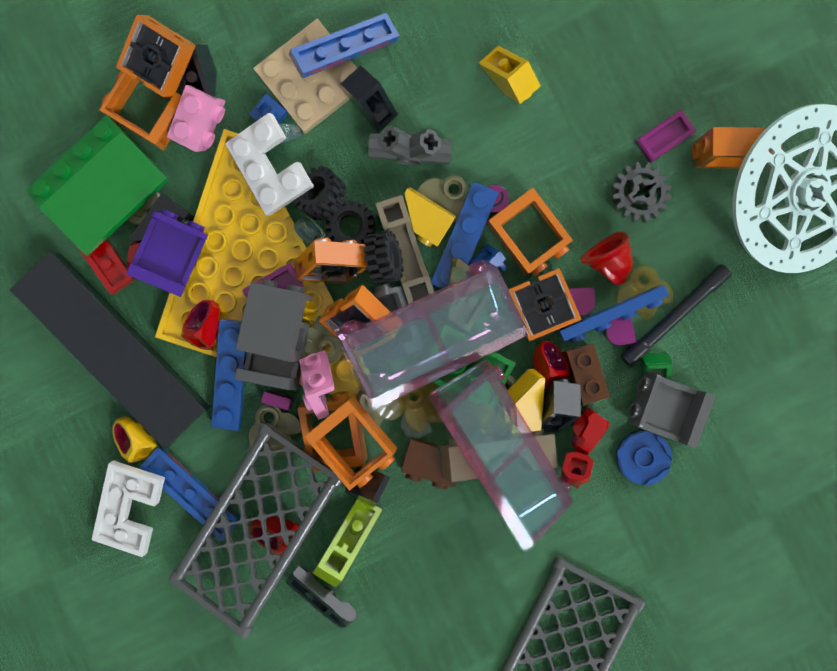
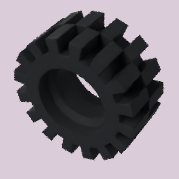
[294,166,346,221]
[325,200,375,244]
[364,230,404,285]

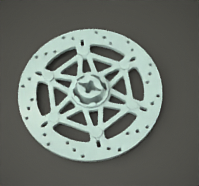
[732,104,837,273]

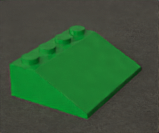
[25,115,169,256]

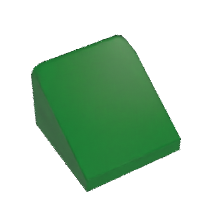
[641,352,673,380]

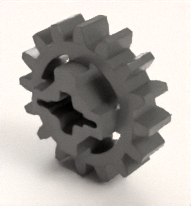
[610,162,672,223]

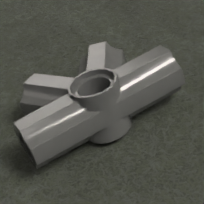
[368,126,452,165]

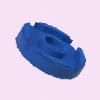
[616,430,672,485]

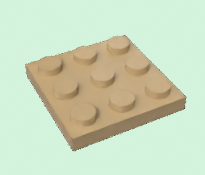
[253,18,357,134]

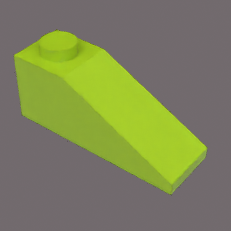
[313,499,382,587]

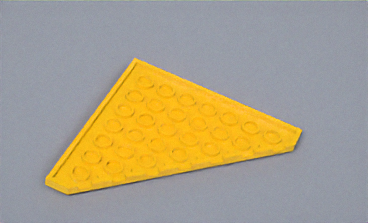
[155,129,373,395]

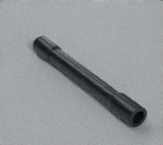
[620,264,732,368]

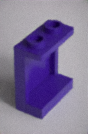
[126,208,208,297]

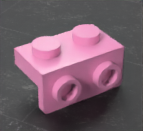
[167,85,225,152]
[299,350,335,420]

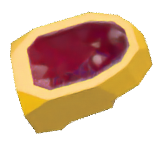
[112,416,158,463]

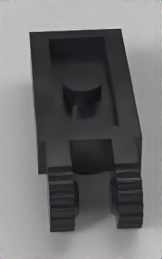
[286,566,357,628]

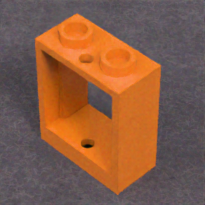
[99,71,182,151]
[692,127,782,169]
[487,188,573,276]
[298,391,368,472]
[305,396,397,491]

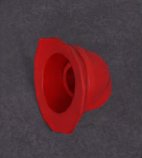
[580,231,633,285]

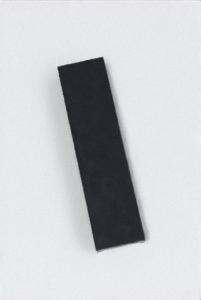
[10,251,210,449]

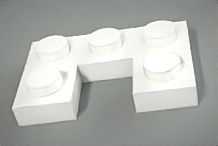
[225,113,314,216]
[92,461,165,557]

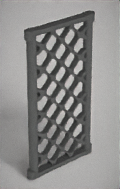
[168,422,342,639]
[502,556,646,671]

